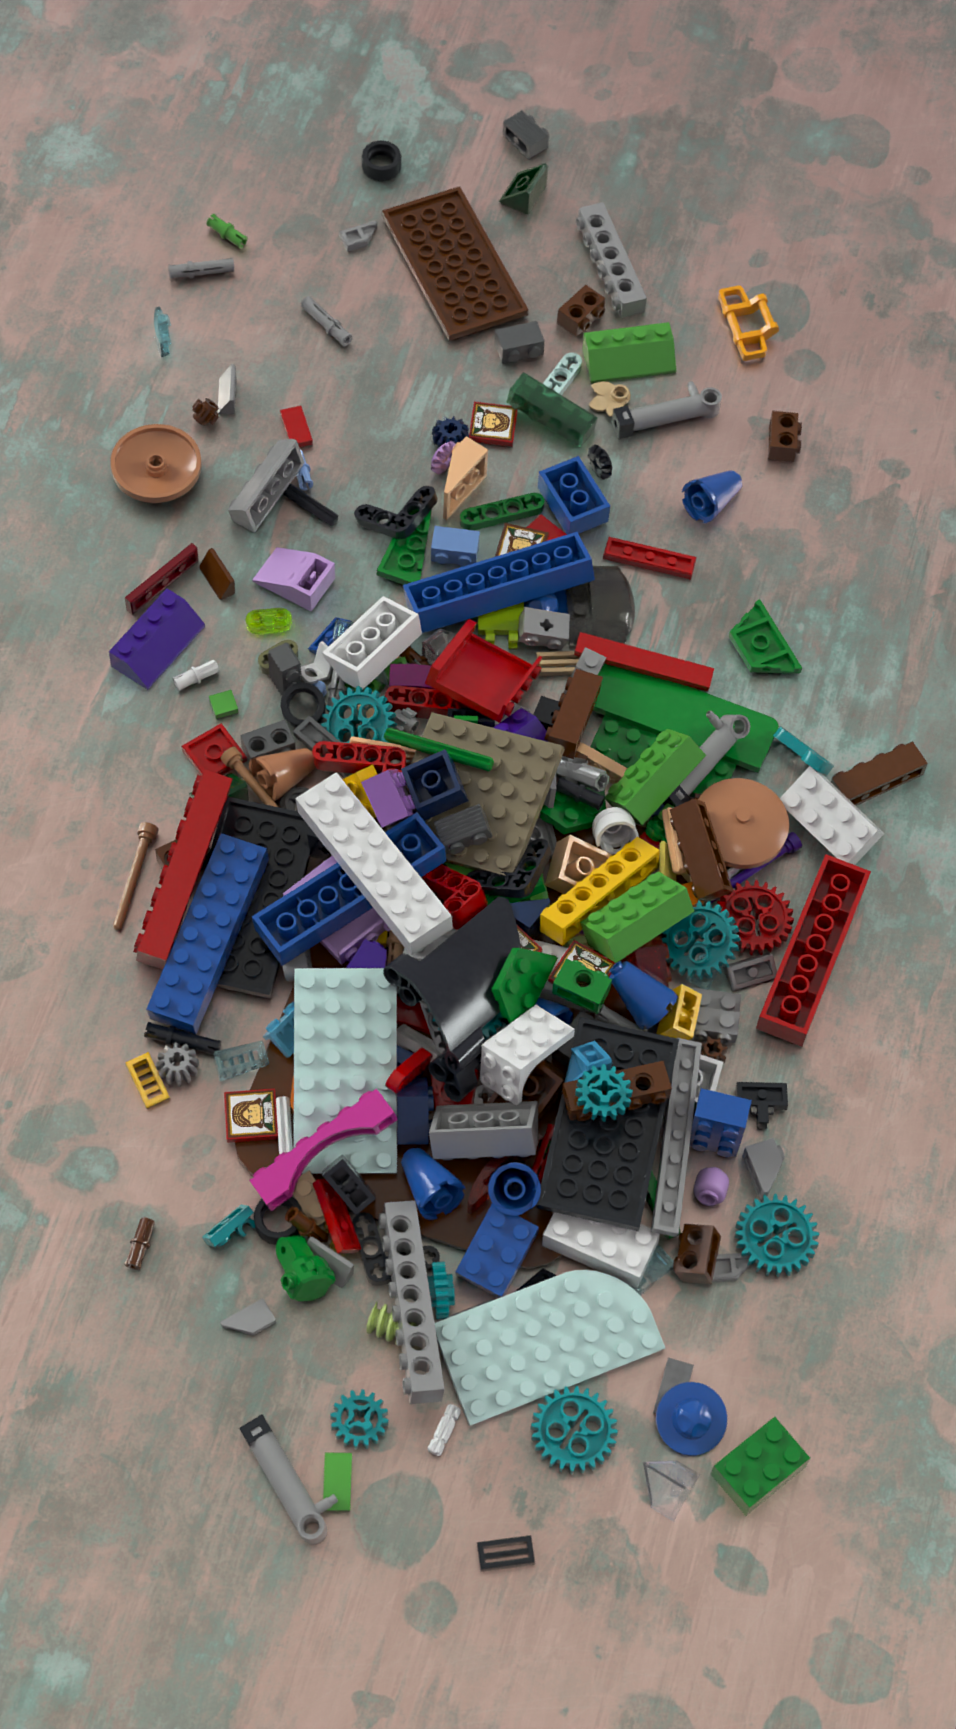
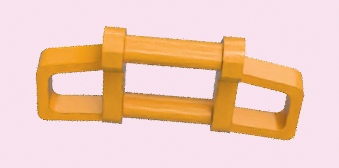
[718,285,779,361]

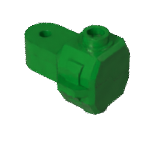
[276,1236,335,1302]

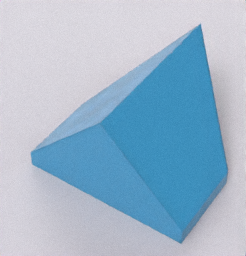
[562,1041,612,1090]

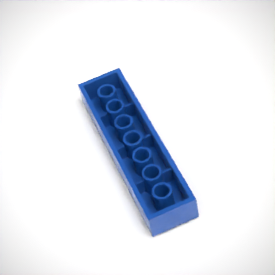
[403,532,595,633]
[252,812,446,966]
[146,833,269,1035]

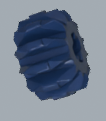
[432,416,469,448]

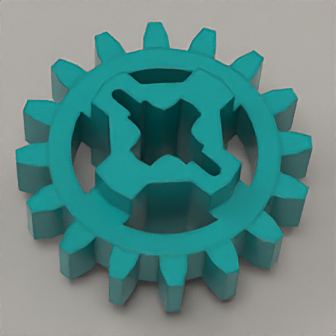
[575,1064,633,1122]
[427,1262,455,1320]
[330,1389,389,1450]

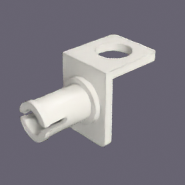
[301,642,332,684]

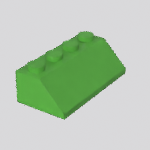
[582,322,676,384]

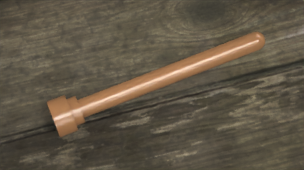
[221,747,278,807]
[113,822,159,930]

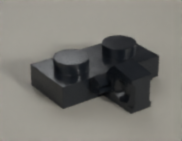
[736,1082,788,1129]

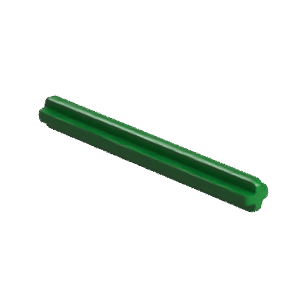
[384,728,494,771]

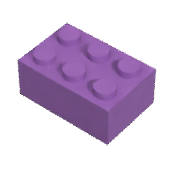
[361,769,416,828]

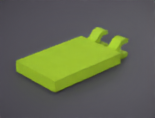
[478,602,524,649]

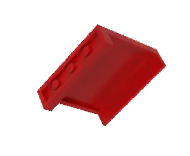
[425,619,542,723]

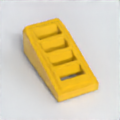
[125,1052,170,1108]

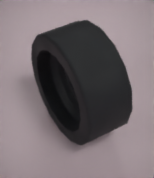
[362,140,401,181]
[280,682,326,728]
[254,1197,302,1245]

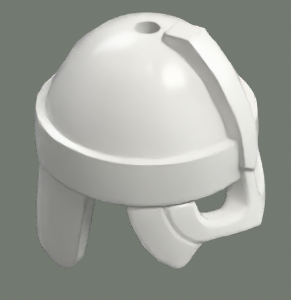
[592,807,639,855]

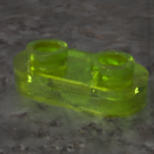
[245,608,292,634]

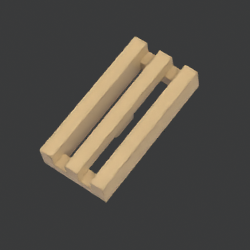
[536,651,580,676]

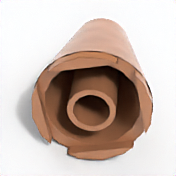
[248,748,316,801]

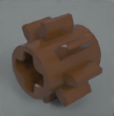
[192,398,219,426]
[700,1036,728,1064]

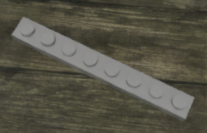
[651,1038,702,1237]

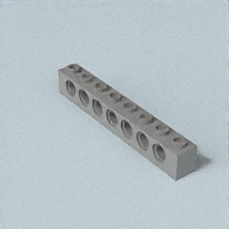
[379,1201,445,1404]

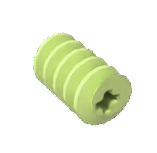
[366,1302,419,1347]

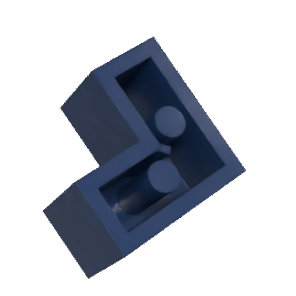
[397,1077,433,1145]

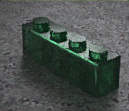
[507,372,598,448]

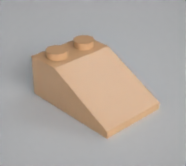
[443,436,488,520]
[545,835,612,894]

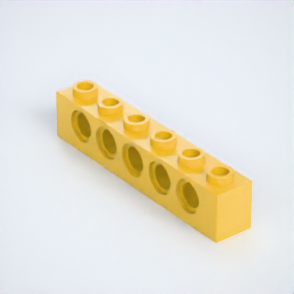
[540,837,660,946]

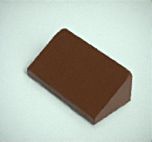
[199,548,235,600]

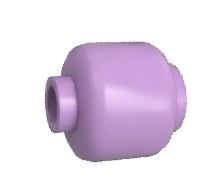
[693,1167,729,1206]

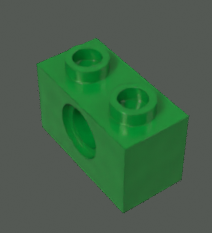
[552,958,612,1014]

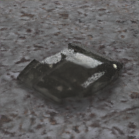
[565,566,635,646]

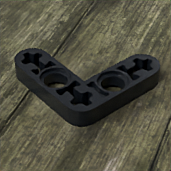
[354,486,438,539]
[467,839,552,898]
[352,1212,440,1286]

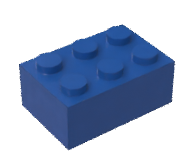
[537,456,610,535]
[689,1088,752,1157]
[455,1203,539,1298]

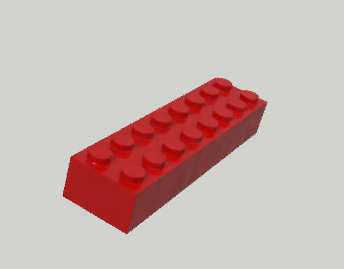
[133,769,232,970]
[756,854,871,1047]

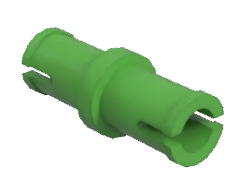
[206,214,248,249]

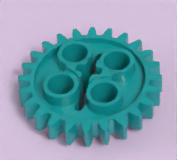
[320,686,397,762]
[660,900,741,980]
[734,1194,819,1277]
[531,1386,618,1475]

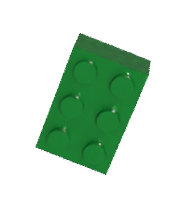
[711,1417,810,1516]

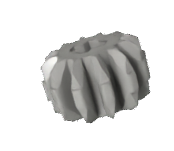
[156,1042,199,1087]

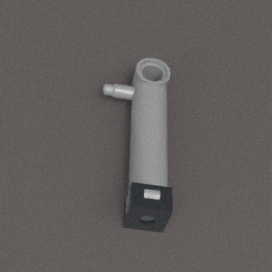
[612,381,722,439]
[663,711,750,807]
[239,1414,338,1545]

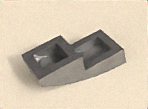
[653,1358,694,1414]

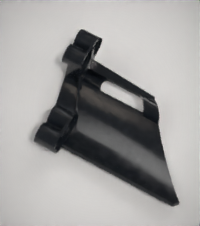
[383,897,521,1102]

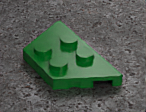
[729,599,802,674]
[539,788,606,834]
[492,948,558,1024]

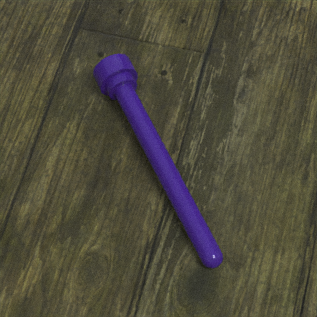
[706,832,802,903]

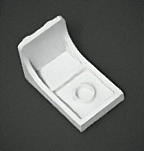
[480,1005,575,1105]

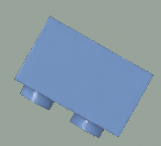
[431,526,480,566]

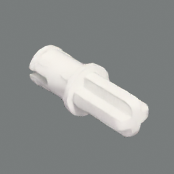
[172,660,219,691]

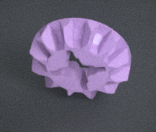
[431,441,455,475]

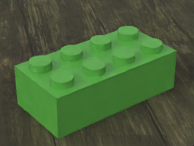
[605,729,706,825]
[580,871,694,963]

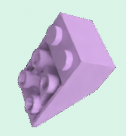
[252,547,335,611]

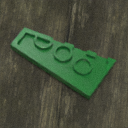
[377,509,432,585]

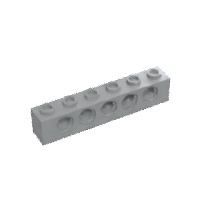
[576,202,647,318]

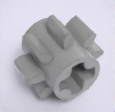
[391,707,419,734]

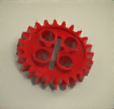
[715,880,794,955]

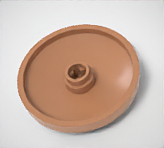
[110,424,202,503]
[698,778,789,869]

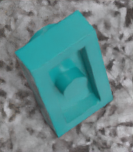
[202,1204,255,1247]

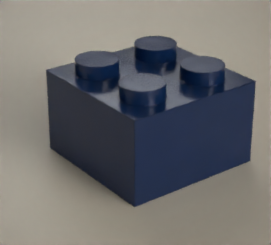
[401,749,469,821]

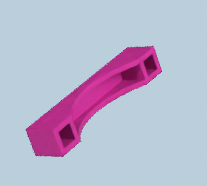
[249,1088,398,1211]

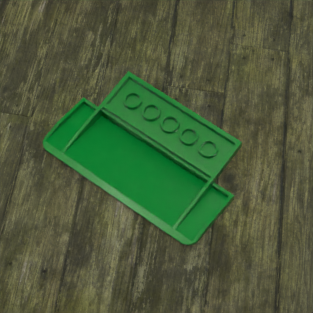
[590,663,779,798]

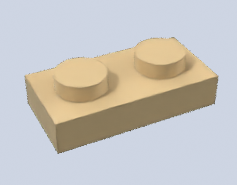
[293,1170,326,1226]

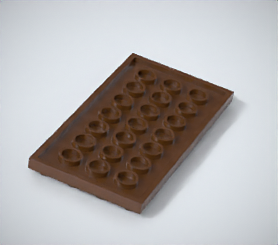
[382,186,529,341]

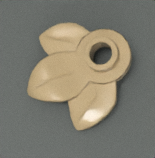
[589,381,631,417]

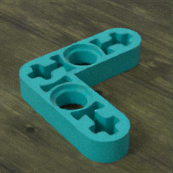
[773,726,834,775]

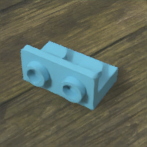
[263,1001,294,1058]

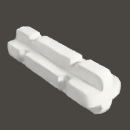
[428,1404,461,1456]

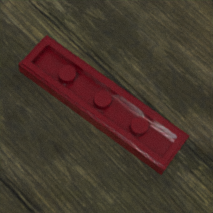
[125,543,199,615]

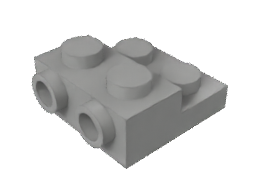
[692,987,741,1044]

